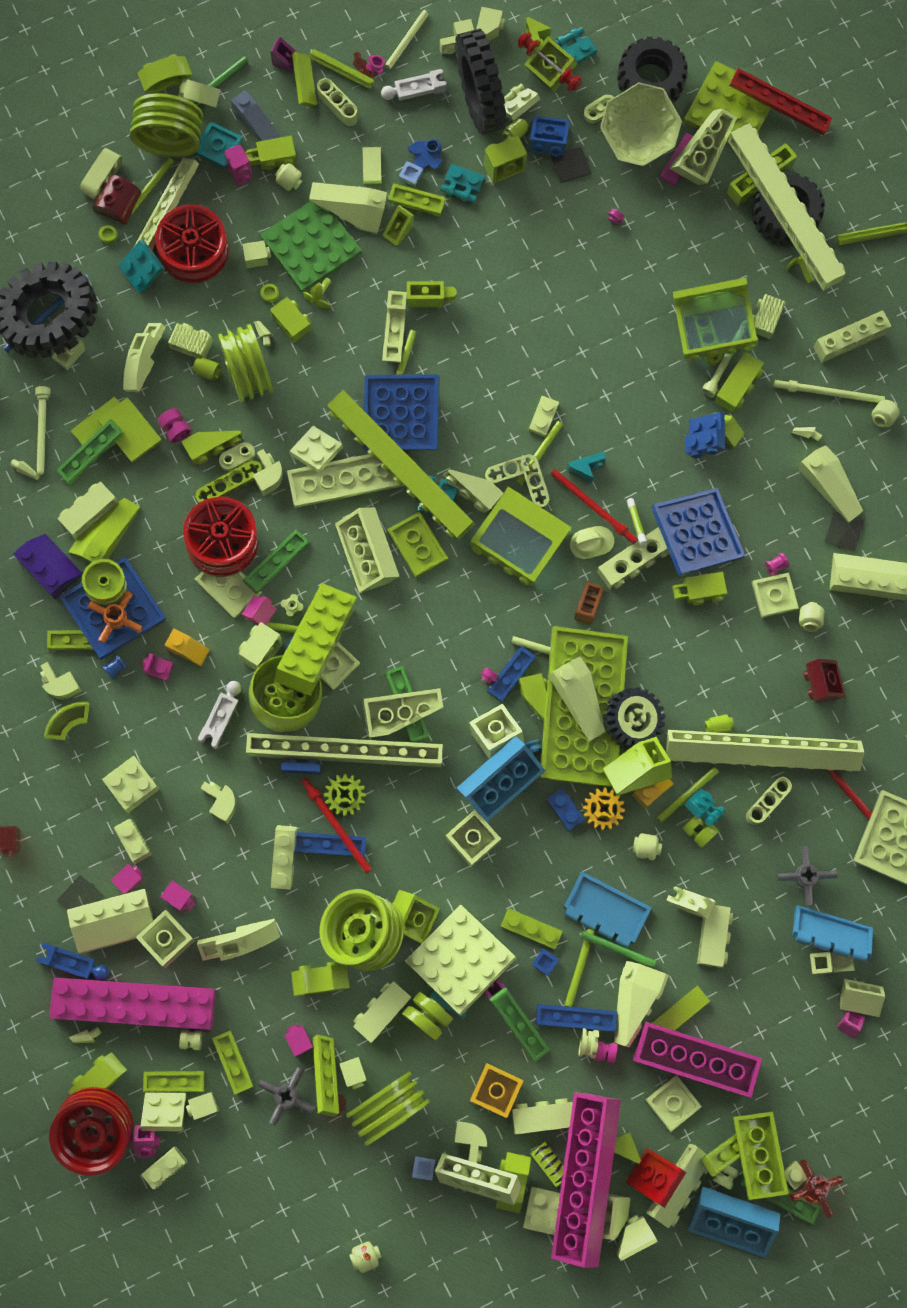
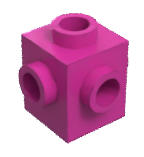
[130,1125,160,1158]

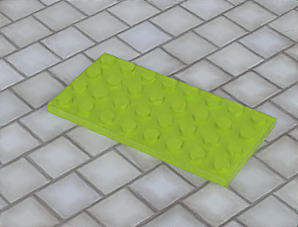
[539,626,628,788]

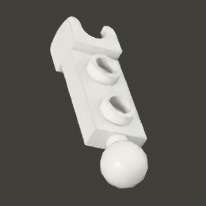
[381,69,447,101]
[198,681,242,749]

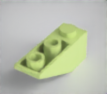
[443,469,503,513]

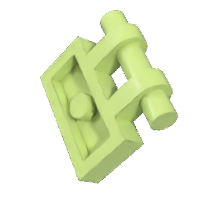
[504,84,540,121]

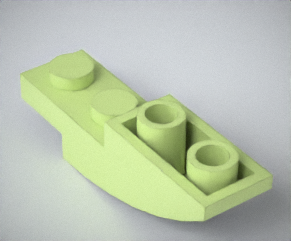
[123,323,166,392]
[197,919,280,961]

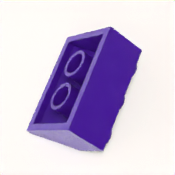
[13,534,83,599]

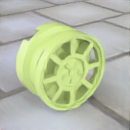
[579,1028,599,1059]

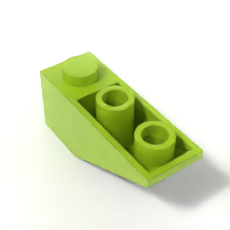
[181,430,243,466]
[518,673,547,723]

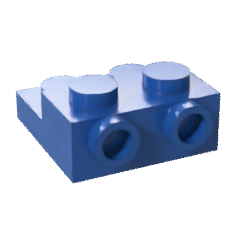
[529,116,570,157]
[685,412,725,458]

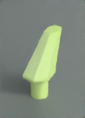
[254,321,273,347]
[791,427,822,441]
[11,459,40,480]
[69,1027,102,1043]

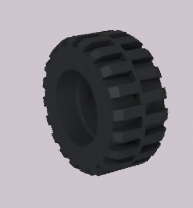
[617,36,688,103]
[752,172,825,247]

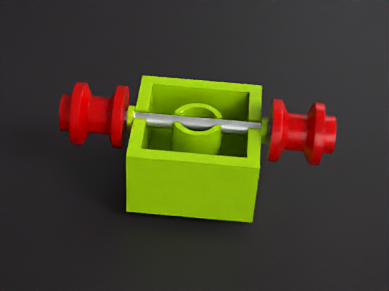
[518,32,582,92]

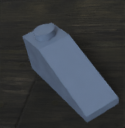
[231,90,281,141]

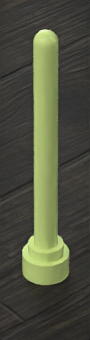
[701,321,748,398]
[35,386,51,475]

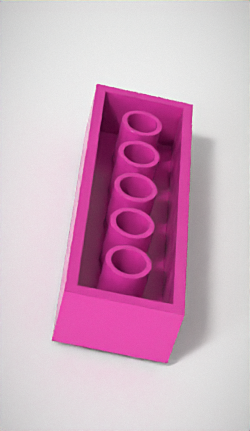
[633,1022,762,1098]

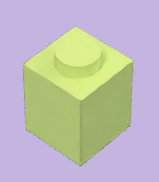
[243,241,271,268]
[340,1057,367,1089]
[186,1092,219,1120]

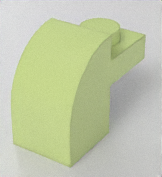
[440,19,474,55]
[178,79,220,107]
[253,449,283,496]
[40,662,82,700]
[201,782,237,824]
[810,952,855,974]
[454,1121,487,1163]

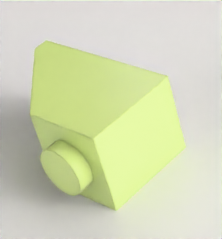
[476,7,505,41]

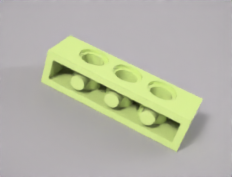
[813,310,891,363]
[597,527,670,590]
[435,1153,521,1205]

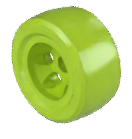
[249,655,322,732]

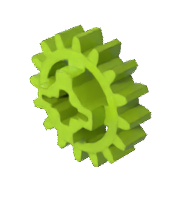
[324,774,366,817]

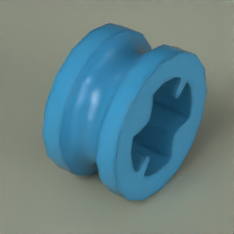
[525,739,542,753]

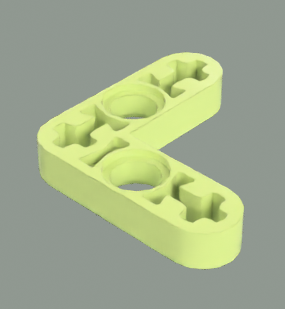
[485,454,550,507]

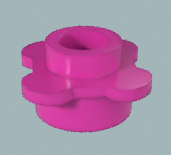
[366,55,385,75]

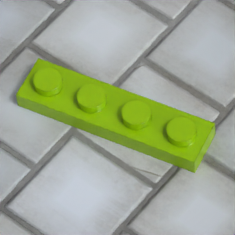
[313,1035,339,1117]

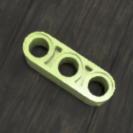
[317,78,358,126]
[79,148,123,200]
[746,777,792,825]

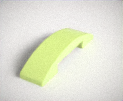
[382,291,407,363]

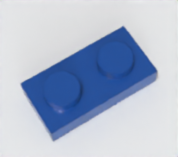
[281,759,321,775]
[546,788,584,831]

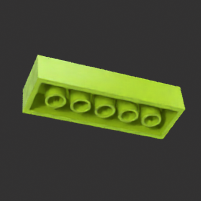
[275,583,357,696]

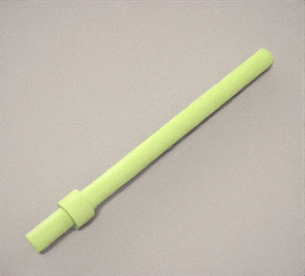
[773,380,885,403]

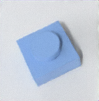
[399,161,423,187]
[412,1156,435,1180]

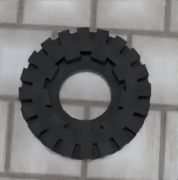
[455,28,506,134]
[0,261,98,358]

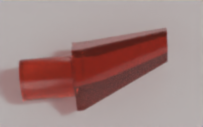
[353,52,374,78]

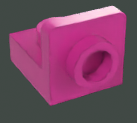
[142,653,174,682]

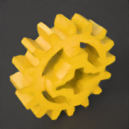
[582,788,625,831]

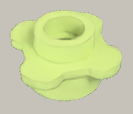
[281,594,303,616]

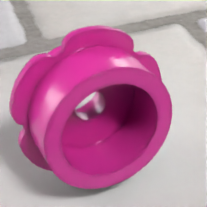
[607,208,625,225]
[480,667,498,684]

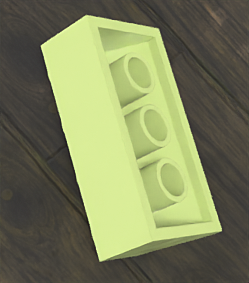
[335,507,400,593]
[830,553,907,601]
[67,889,154,954]
[646,1144,708,1228]

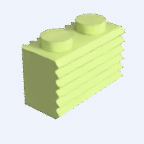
[753,294,785,339]
[168,323,213,358]
[114,819,152,864]
[141,1147,188,1189]

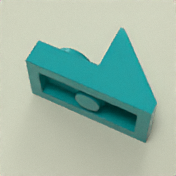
[567,451,606,483]

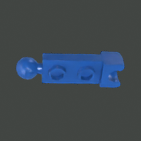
[36,943,109,981]

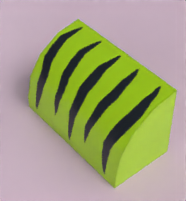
[529,1141,564,1187]

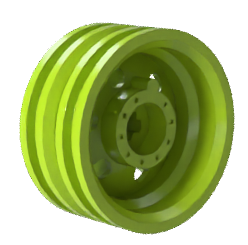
[130,93,203,157]
[218,324,273,403]
[320,889,404,972]
[346,1071,430,1146]

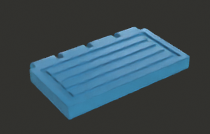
[564,871,652,948]
[792,905,873,962]

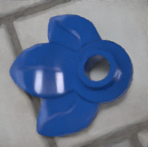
[408,139,442,170]

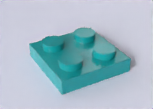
[194,121,243,170]
[118,240,165,293]

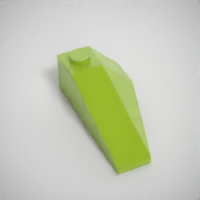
[69,498,141,564]

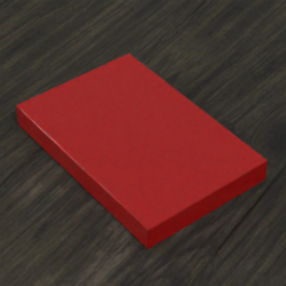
[626,1148,687,1208]

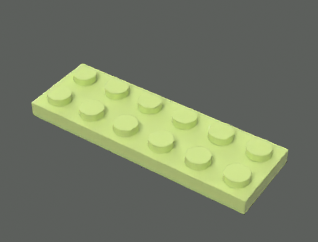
[287,454,405,508]

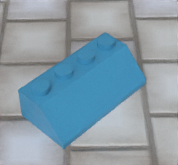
[688,1187,780,1258]

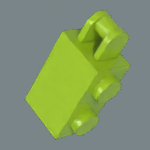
[245,135,297,170]
[407,281,457,308]
[672,572,727,606]

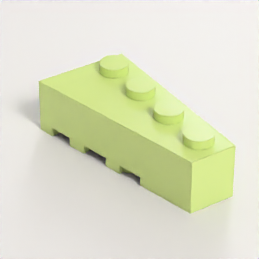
[669,108,737,185]

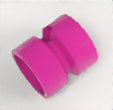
[157,408,192,444]

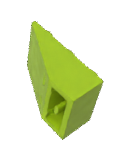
[603,737,672,796]

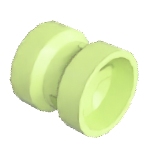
[179,1029,203,1050]
[713,1166,740,1190]

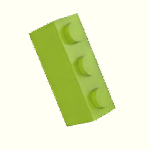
[714,351,764,413]

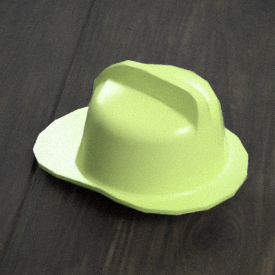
[570,526,614,559]

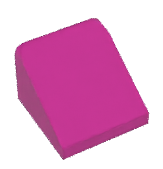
[837,1010,866,1038]

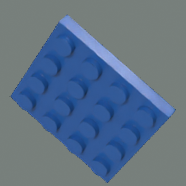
[363,374,440,451]
[651,488,745,576]
[59,557,166,660]

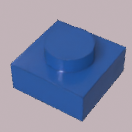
[532,948,559,976]

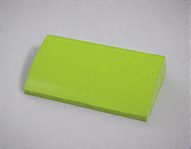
[733,1112,789,1200]

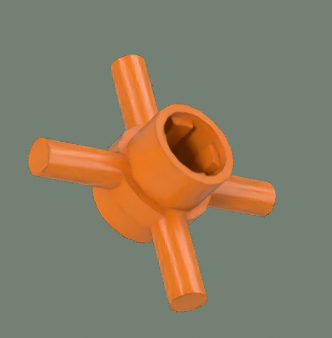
[88,591,143,644]

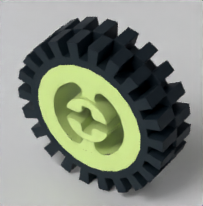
[603,687,665,749]

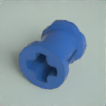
[102,655,128,679]

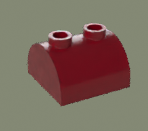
[93,175,142,225]
[804,659,846,703]

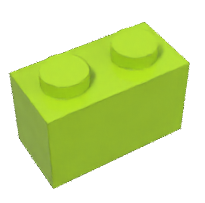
[270,297,311,343]

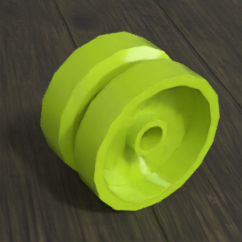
[82,559,127,607]
[402,991,453,1041]

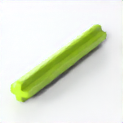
[310,49,374,89]
[837,222,907,245]

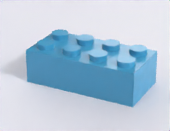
[457,736,546,822]

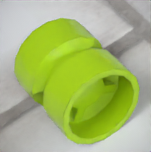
[682,816,719,848]

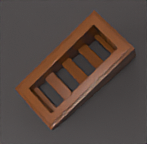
[574,582,605,625]

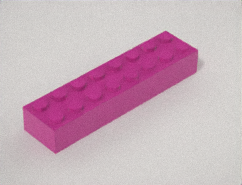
[49,978,216,1030]
[551,1092,621,1268]

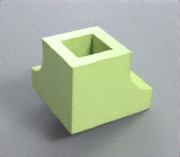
[52,336,85,370]

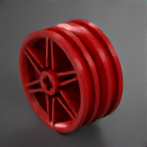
[155,204,229,283]
[183,497,258,577]
[49,1087,134,1176]

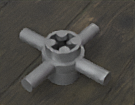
[777,846,837,906]
[258,1067,315,1126]

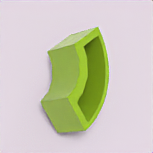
[138,54,193,93]
[44,701,89,740]
[291,961,350,996]
[68,1052,127,1095]
[493,1152,531,1213]

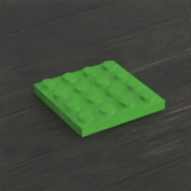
[260,201,362,293]

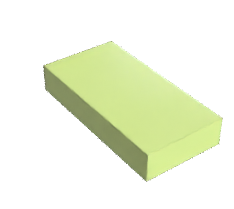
[363,147,382,184]

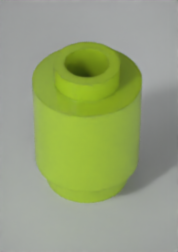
[502,118,529,139]
[193,357,222,381]
[704,714,734,733]

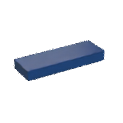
[487,646,536,703]

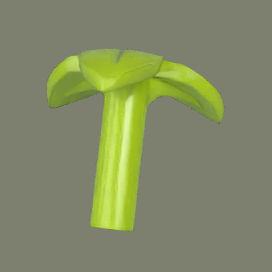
[786,255,815,284]
[303,278,332,309]

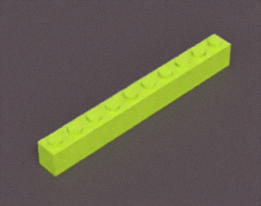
[327,390,475,540]

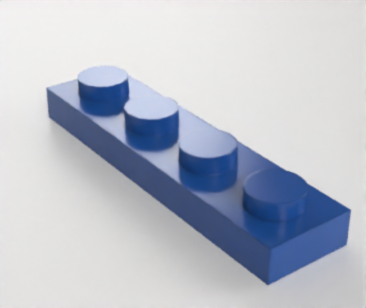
[294,832,366,857]
[536,1004,617,1032]

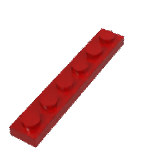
[729,68,832,135]

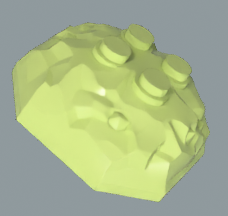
[600,82,682,166]

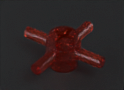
[790,1158,843,1219]

